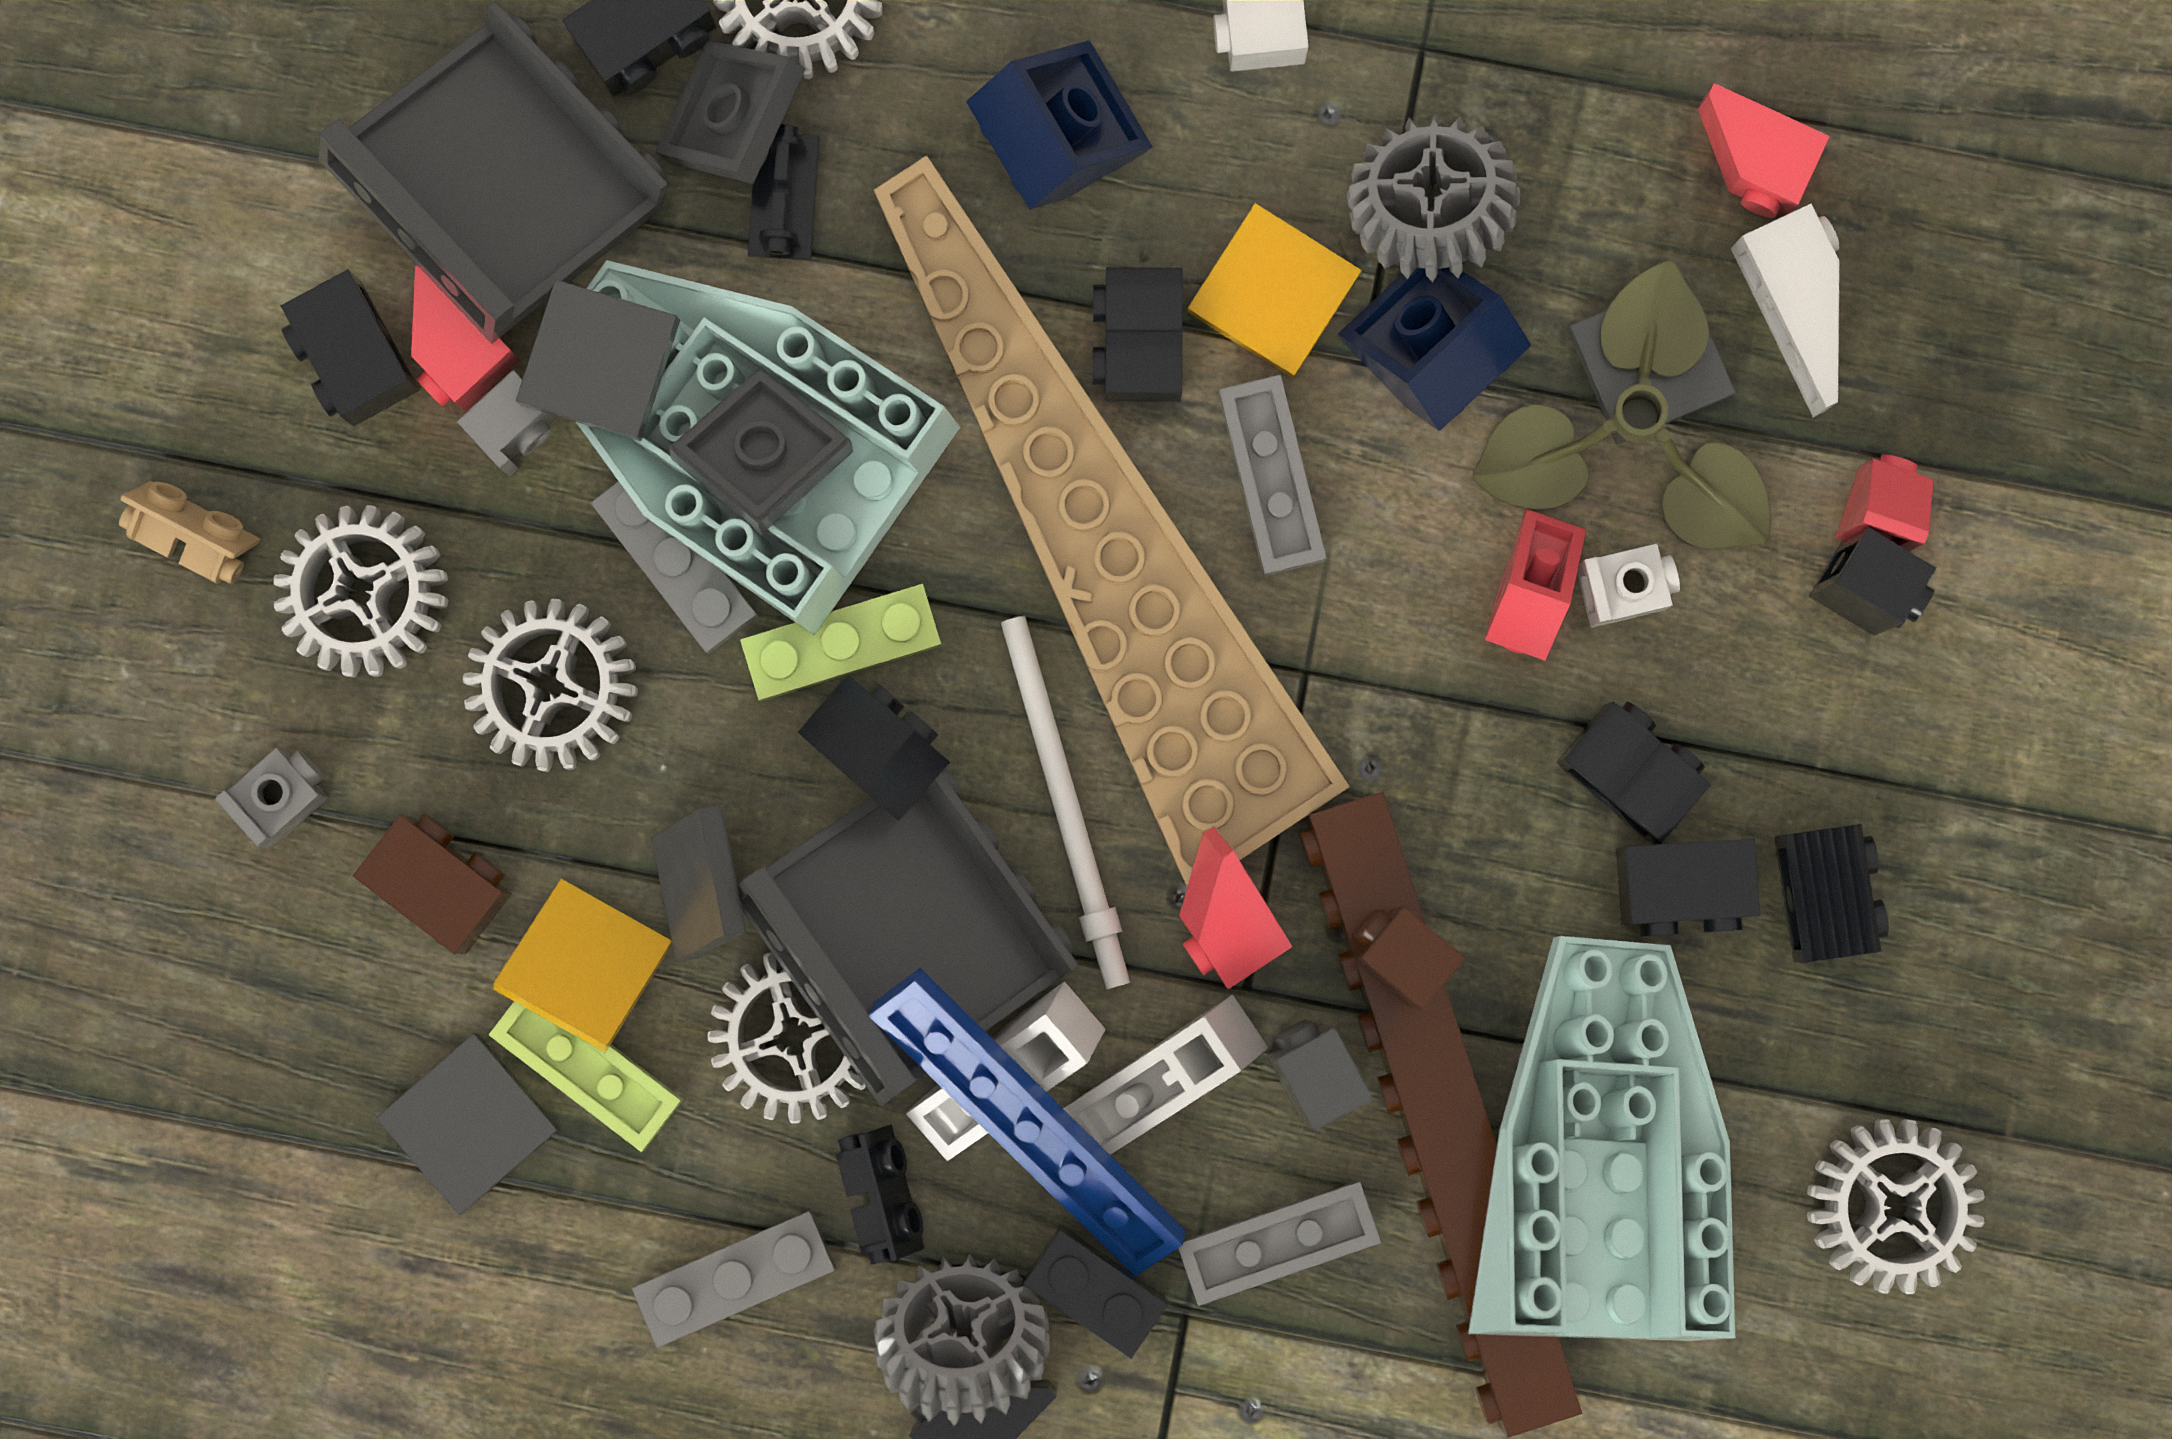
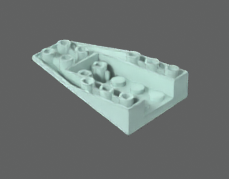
[576,260,960,635]
[1469,936,1735,1341]

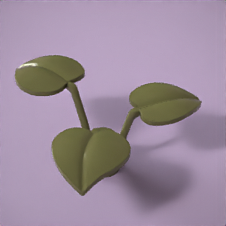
[1473,261,1771,549]

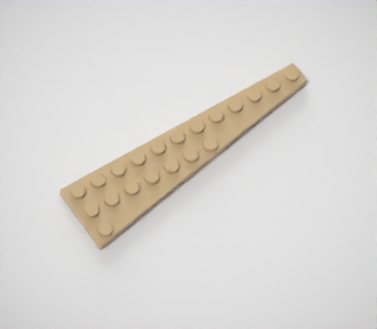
[874,155,1350,887]

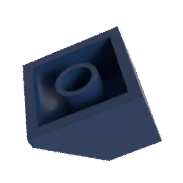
[966,40,1153,210]
[1338,267,1531,431]

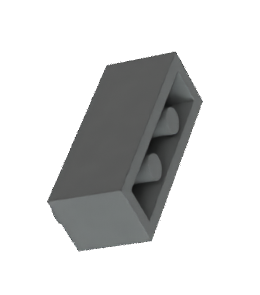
[1265,1019,1373,1131]

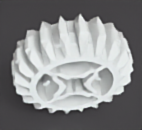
[713,0,883,79]
[273,505,448,678]
[463,599,638,772]
[708,952,866,1123]
[1807,1119,1985,1294]

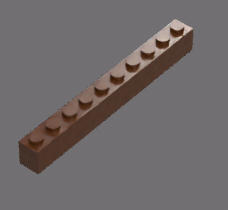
[1299,792,1583,1438]

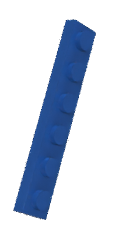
[869,968,1186,1277]

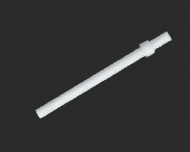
[1001,616,1131,990]

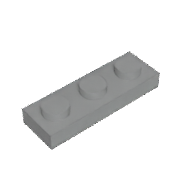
[1218,375,1327,576]
[591,481,759,655]
[1178,1180,1381,1306]
[632,1209,836,1348]

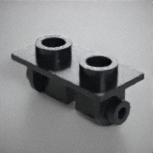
[748,124,820,261]
[835,1124,925,1264]

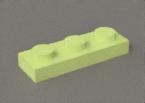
[740,584,942,702]
[489,1002,683,1152]

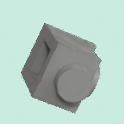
[457,370,557,477]
[215,748,329,849]

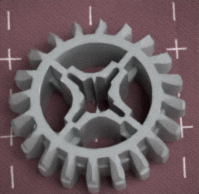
[1347,113,1520,283]
[874,1254,1051,1426]

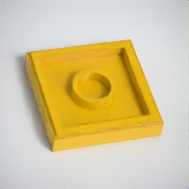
[1187,203,1362,379]
[493,879,672,1053]

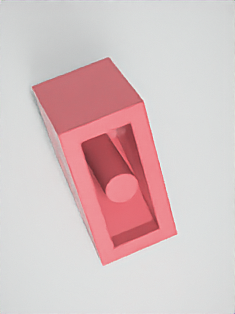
[1698,83,1830,218]
[411,265,521,412]
[1835,455,1934,551]
[1485,509,1586,661]
[1179,826,1293,989]

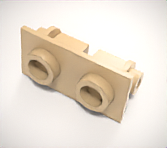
[119,481,261,585]

